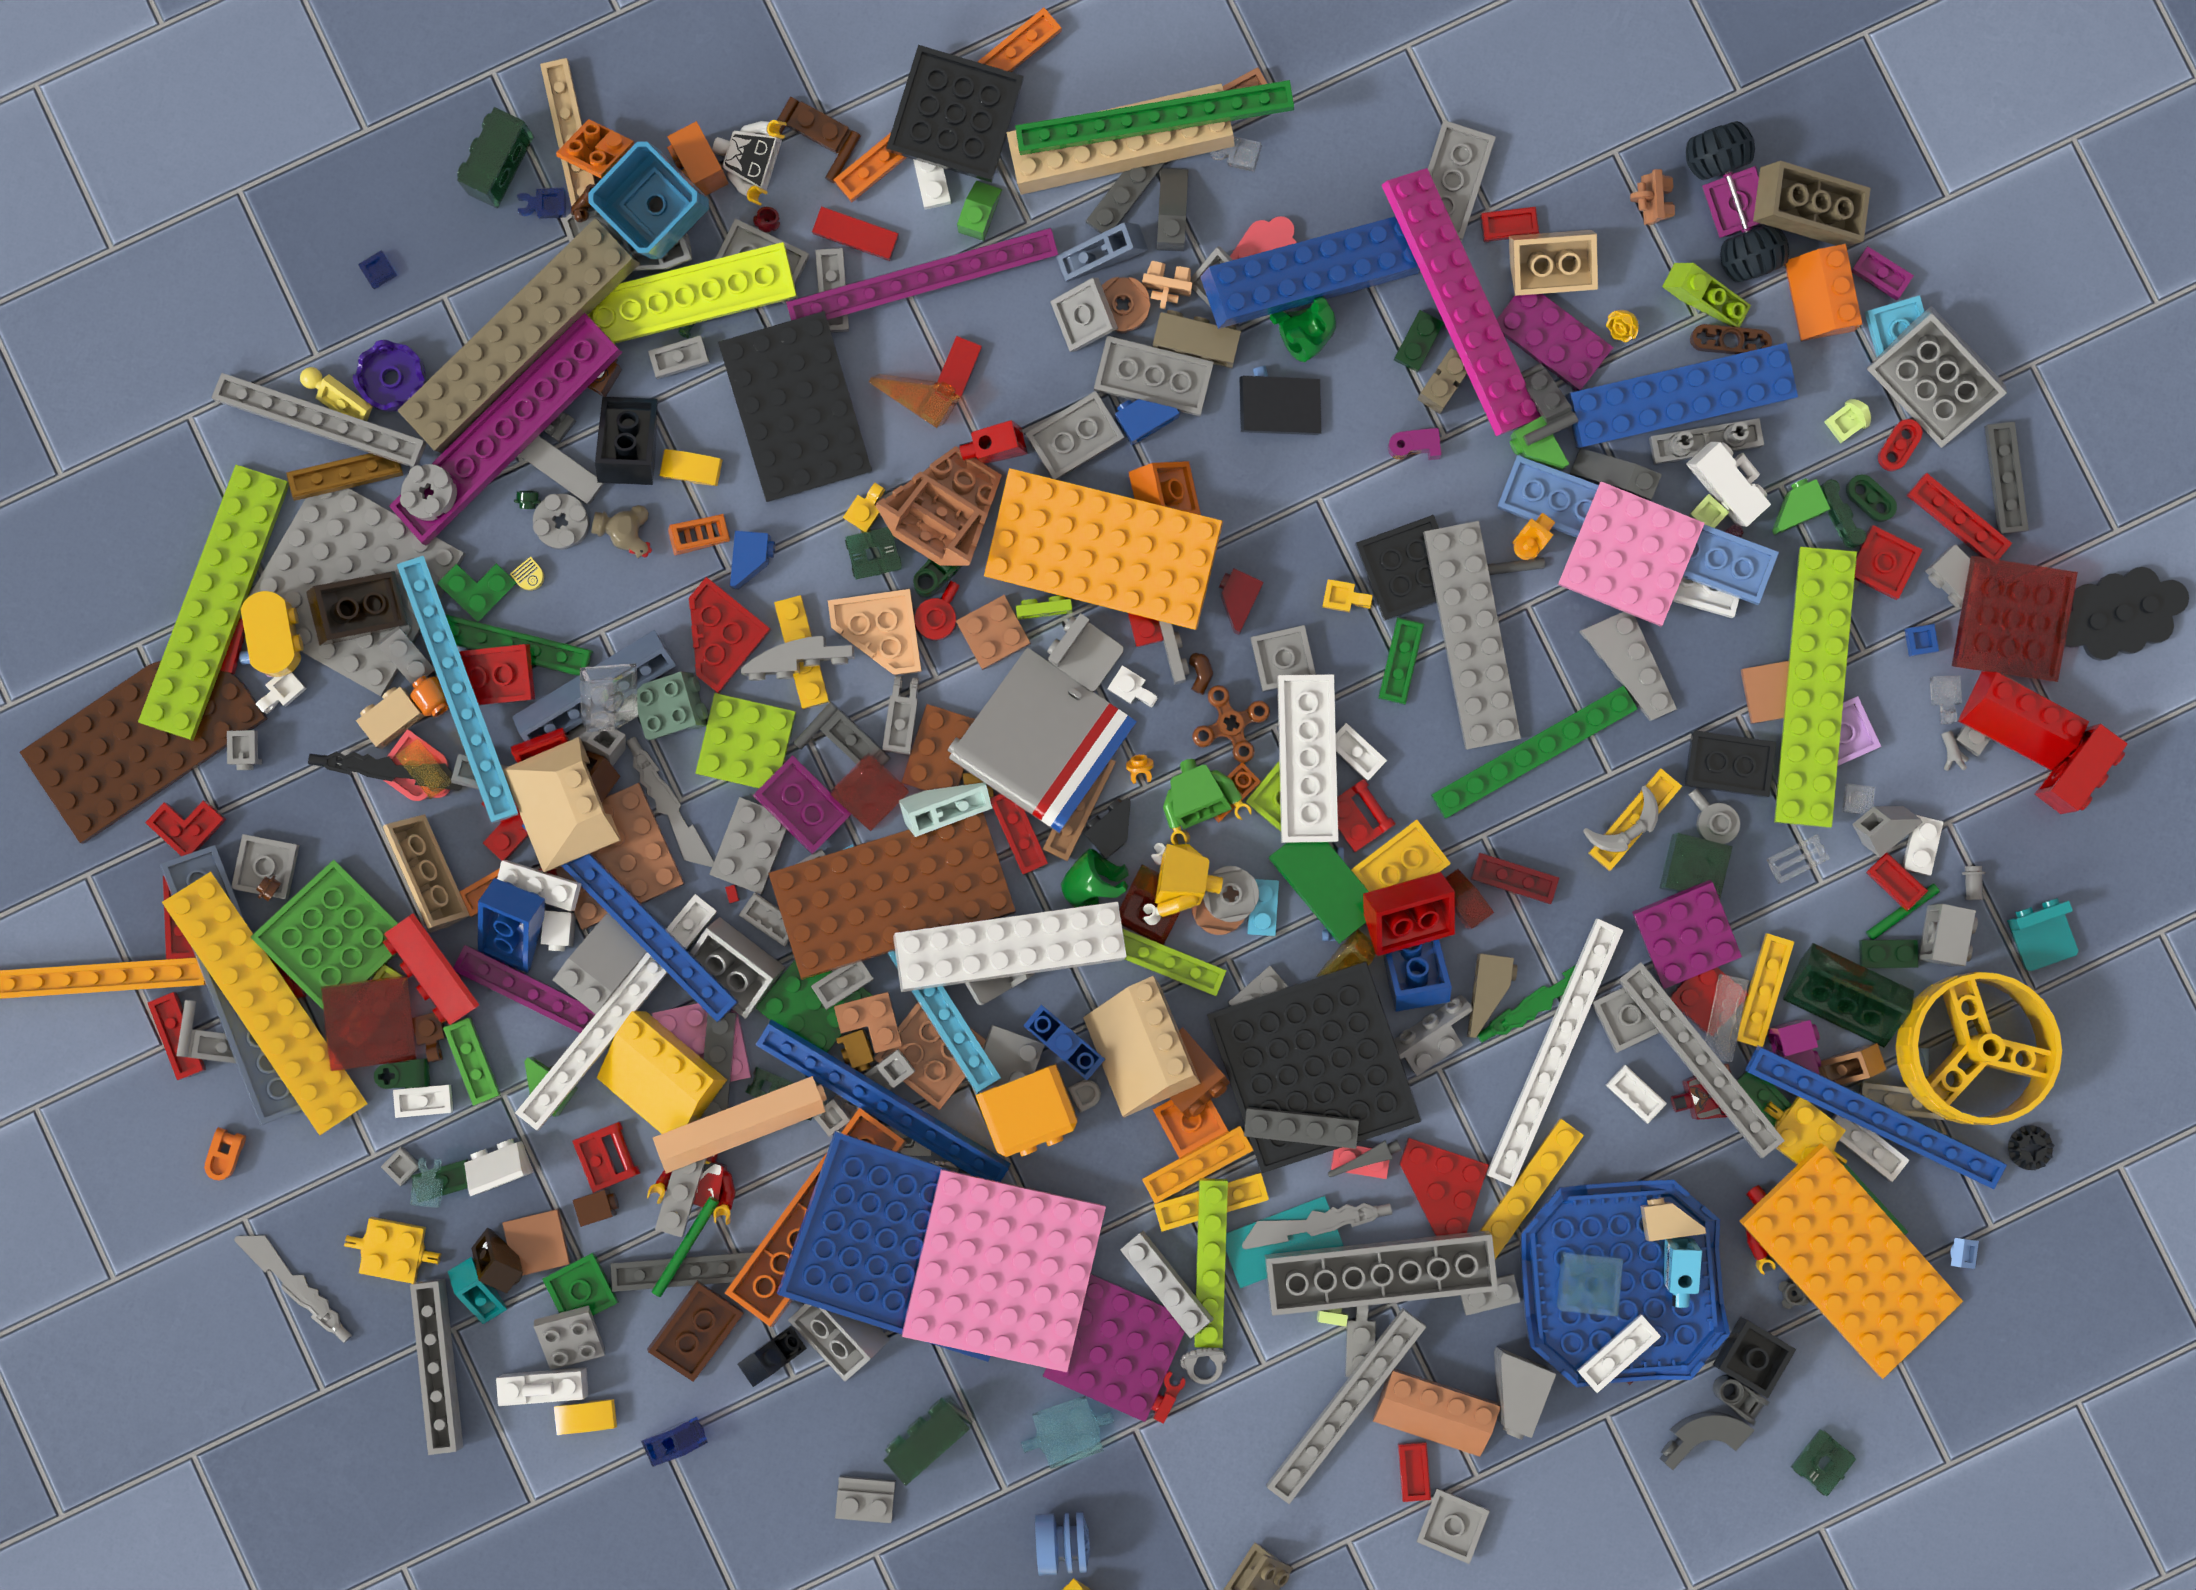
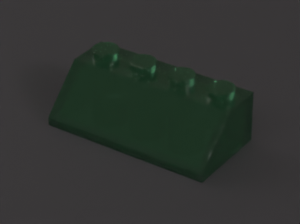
[1783,943,1914,1048]

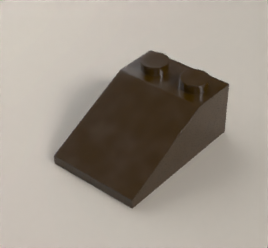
[306,571,408,646]

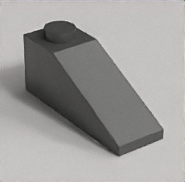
[1157,168,1188,251]
[1570,448,1662,501]

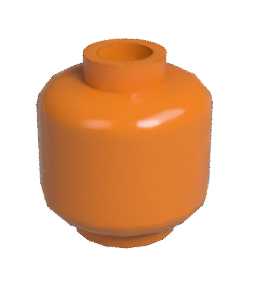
[410,676,449,718]

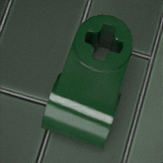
[913,559,962,598]
[374,1059,431,1089]

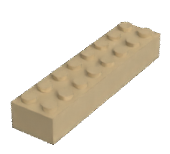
[1006,83,1234,195]

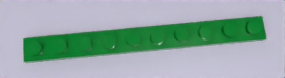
[1015,80,1294,155]

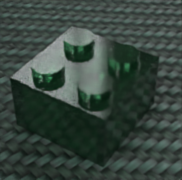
[1659,833,1733,899]

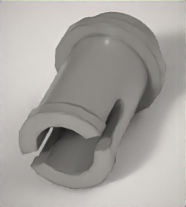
[1962,866,1985,900]

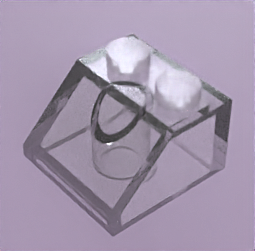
[580,663,638,733]

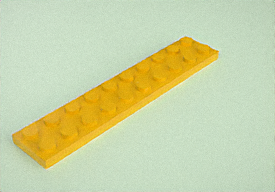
[162,872,368,1136]

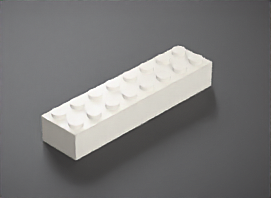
[893,902,1127,992]

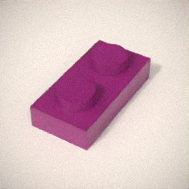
[1851,246,1914,301]

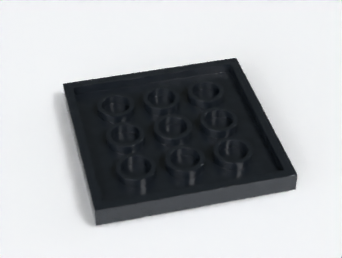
[886,45,1024,183]

